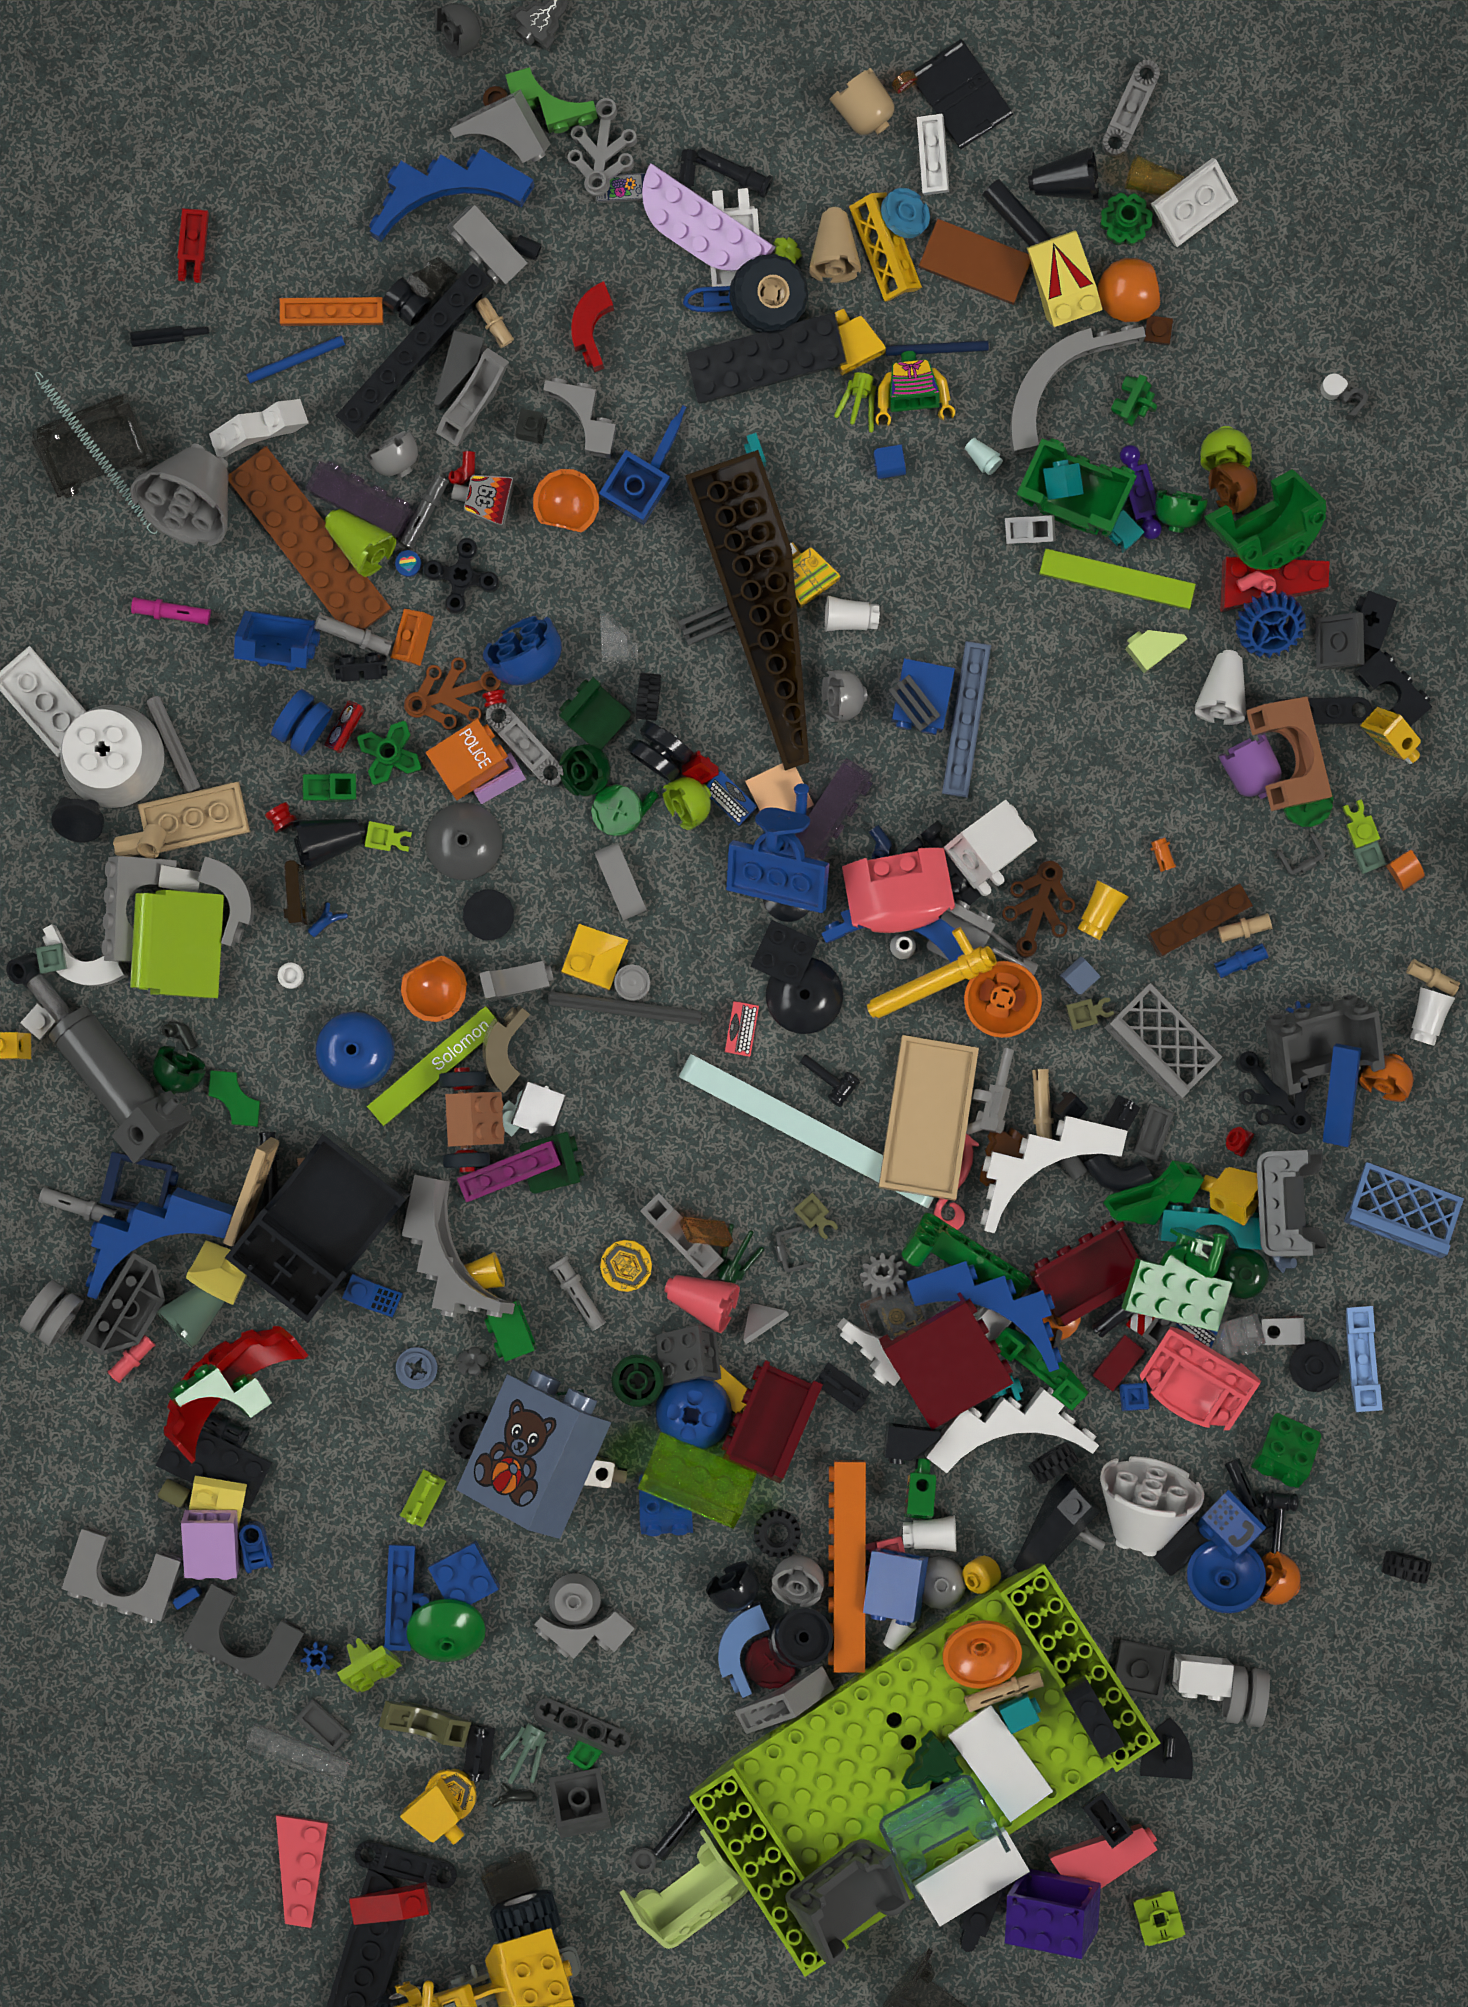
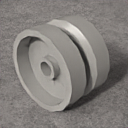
[19,1280,84,1347]
[1222,1664,1270,1727]

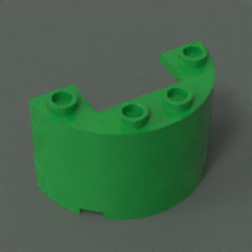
[1016,438,1137,536]
[1204,469,1326,570]

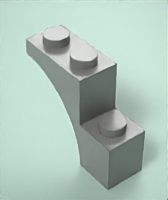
[436,348,509,446]
[543,378,616,459]
[534,1608,635,1659]

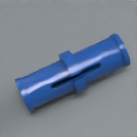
[1214,943,1269,978]

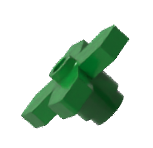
[357,721,422,786]

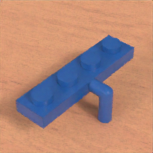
[384,1544,431,1651]

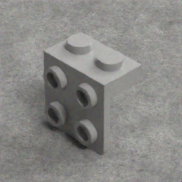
[927,899,996,961]

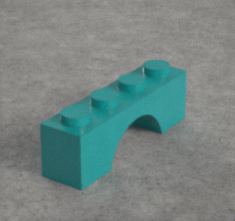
[1158,1205,1262,1250]

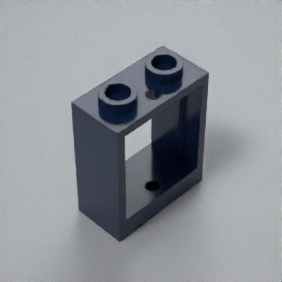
[100,1152,179,1209]

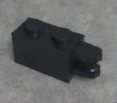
[959,1888,1004,1952]

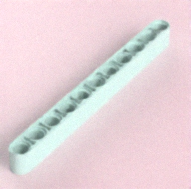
[679,1054,934,1208]

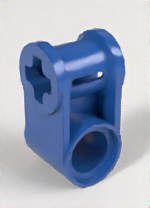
[239,1521,274,1574]

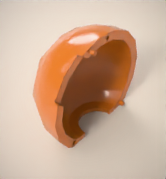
[1098,258,1160,322]
[533,469,599,532]
[401,956,467,1022]

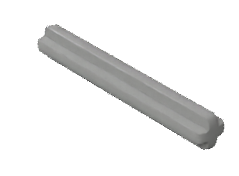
[147,696,200,792]

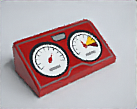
[324,701,365,753]

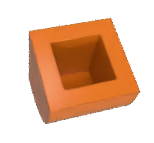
[1386,850,1425,891]

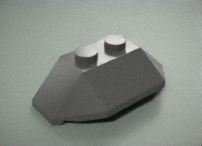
[79,1252,165,1355]

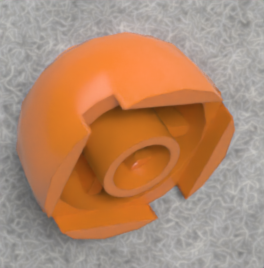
[1359,1054,1413,1102]
[1258,1551,1301,1605]

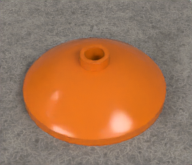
[942,1620,1022,1689]

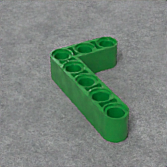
[901,1213,1031,1300]

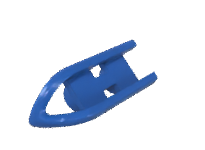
[683,286,733,312]

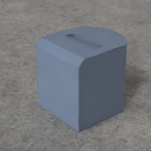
[1059,956,1101,995]

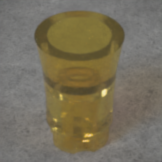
[1124,154,1184,196]

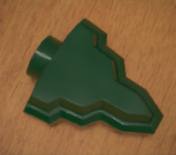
[901,1730,964,1790]

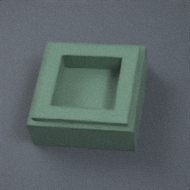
[1352,841,1387,874]
[36,943,67,974]

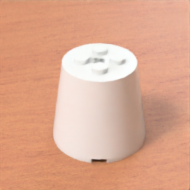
[60,705,164,808]

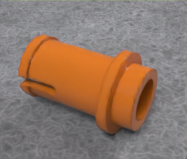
[1150,837,1176,872]

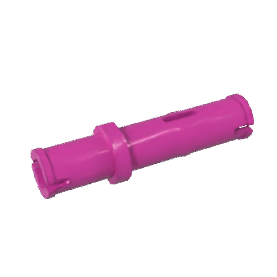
[131,597,211,625]

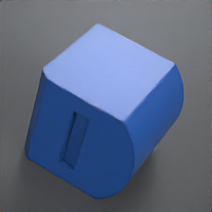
[873,444,906,479]

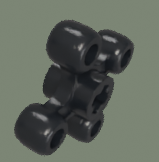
[423,538,499,615]

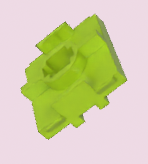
[1133,1890,1185,1946]

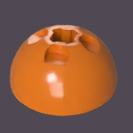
[964,961,1042,1038]

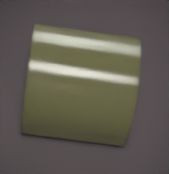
[158,1479,191,1508]

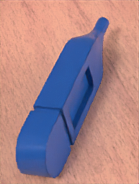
[650,405,686,470]

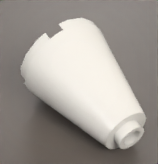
[1195,650,1246,725]

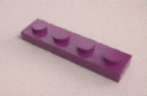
[457,1140,562,1203]

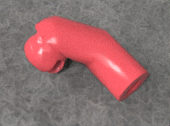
[1236,571,1276,593]

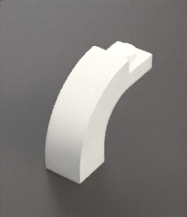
[42,925,128,986]

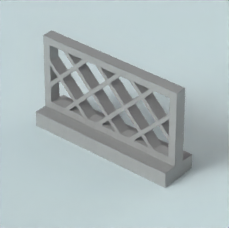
[1104,983,1222,1102]

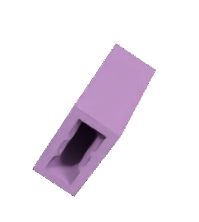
[181,1510,240,1580]

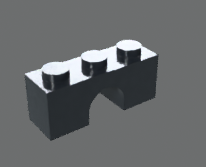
[1353,650,1432,727]

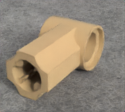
[113,824,167,859]

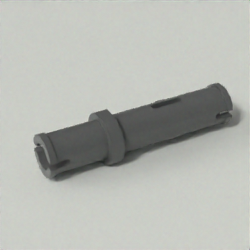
[398,474,450,550]

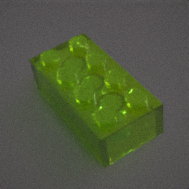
[637,1432,756,1529]

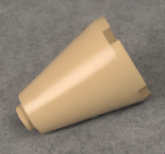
[809,207,861,283]

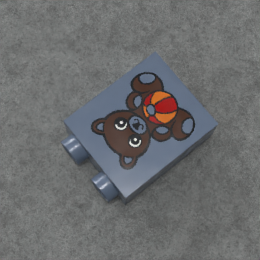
[456,1369,611,1539]

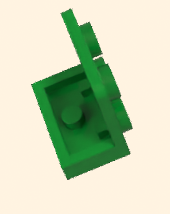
[1251,1413,1321,1488]

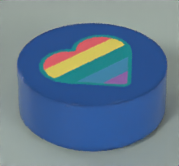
[395,550,422,577]

